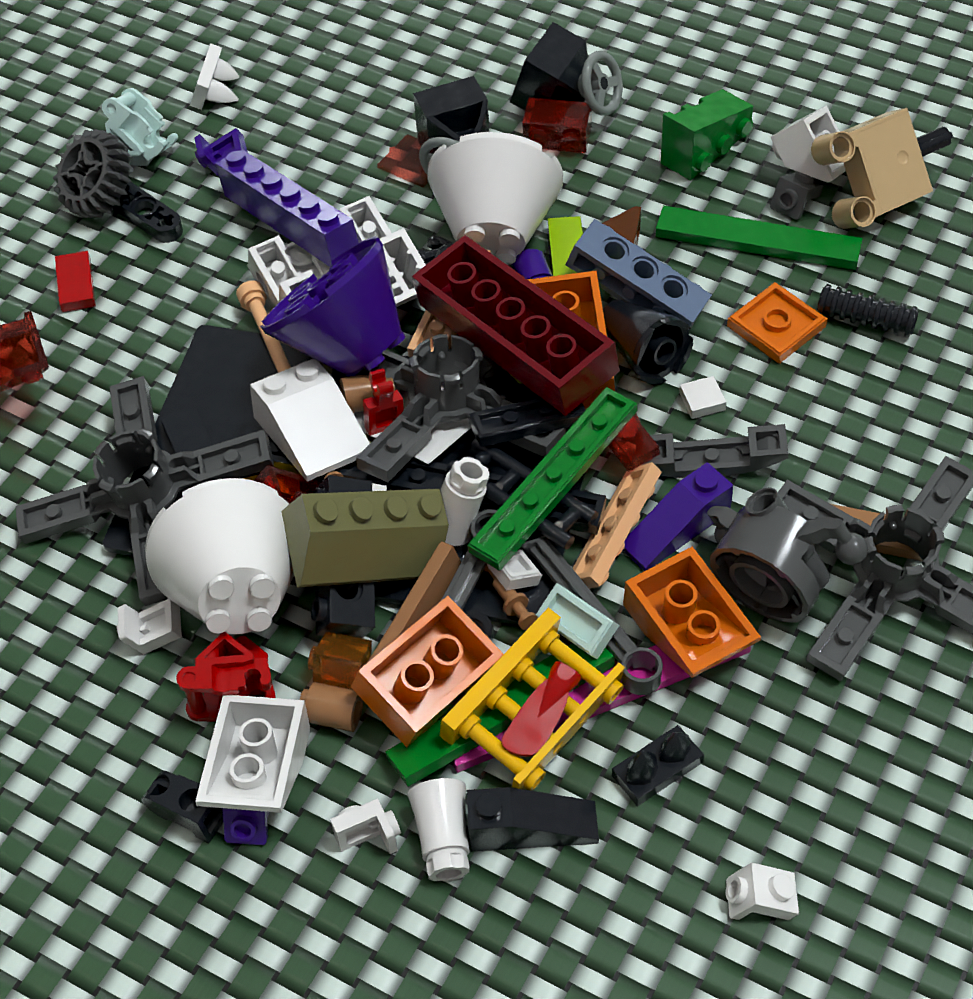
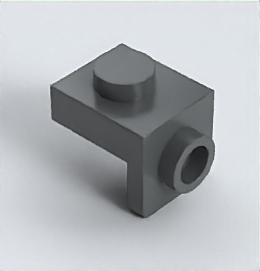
[770,171,824,220]

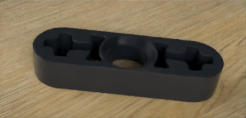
[113,183,183,243]

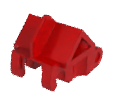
[176,632,276,722]

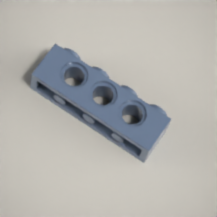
[565,219,712,330]

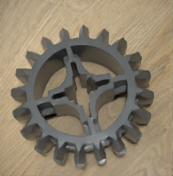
[53,129,134,219]

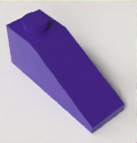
[622,462,734,571]

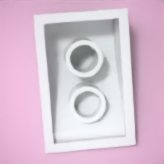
[250,359,370,482]
[195,695,310,813]

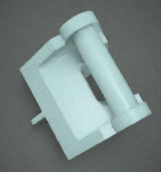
[102,88,178,166]

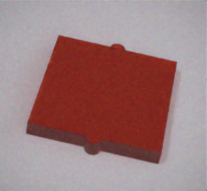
[377,134,428,188]

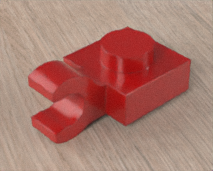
[363,368,404,436]

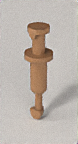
[484,565,538,630]

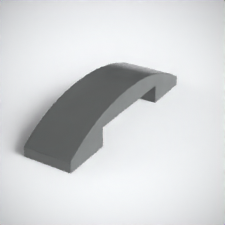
[636,424,789,478]

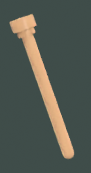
[236,280,291,373]

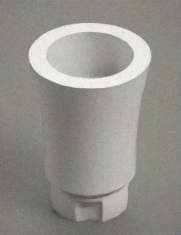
[440,457,489,546]
[407,778,470,882]

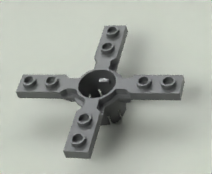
[355,334,566,482]
[15,376,274,606]
[778,456,973,682]

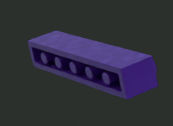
[215,149,359,267]

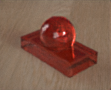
[608,413,660,472]

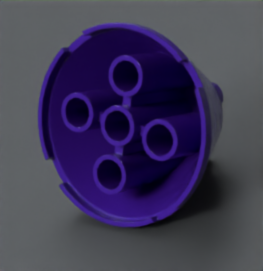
[260,236,406,377]

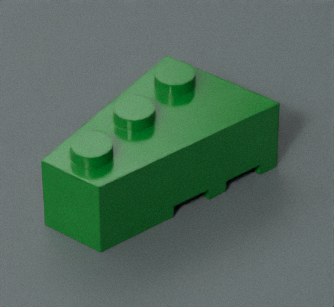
[660,89,753,181]

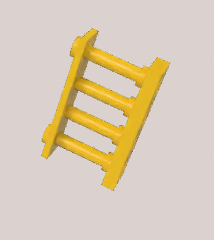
[439,607,625,791]

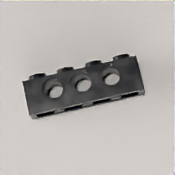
[311,475,375,640]

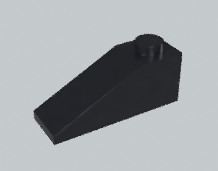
[467,787,599,852]

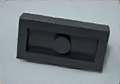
[612,725,704,807]

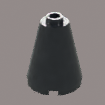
[603,299,693,384]

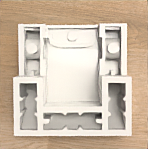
[247,196,426,309]

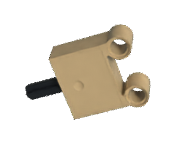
[811,108,953,229]

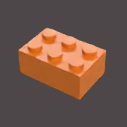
[351,596,504,747]

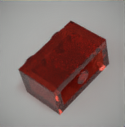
[522,97,592,153]

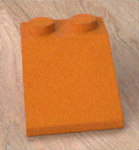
[623,546,761,678]

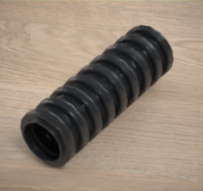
[817,284,919,338]

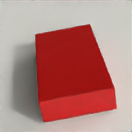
[55,251,96,312]

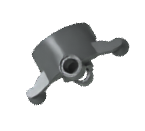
[707,487,868,622]

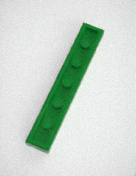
[655,205,863,270]
[467,387,638,571]
[385,643,615,787]

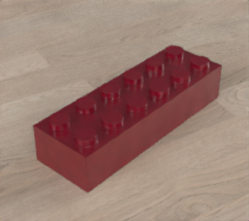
[411,235,620,416]

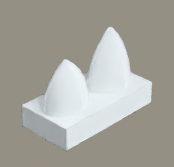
[190,43,239,110]

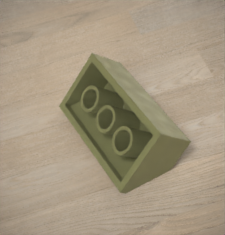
[281,489,449,588]

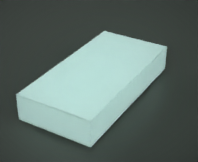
[536,583,620,659]

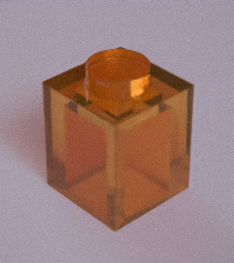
[308,632,372,690]

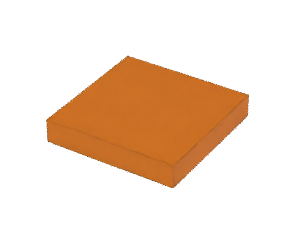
[727,282,828,364]

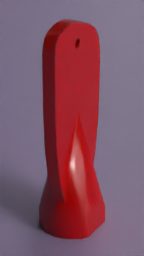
[501,661,581,757]

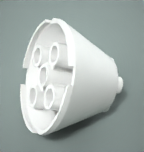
[428,132,563,265]
[145,478,294,634]

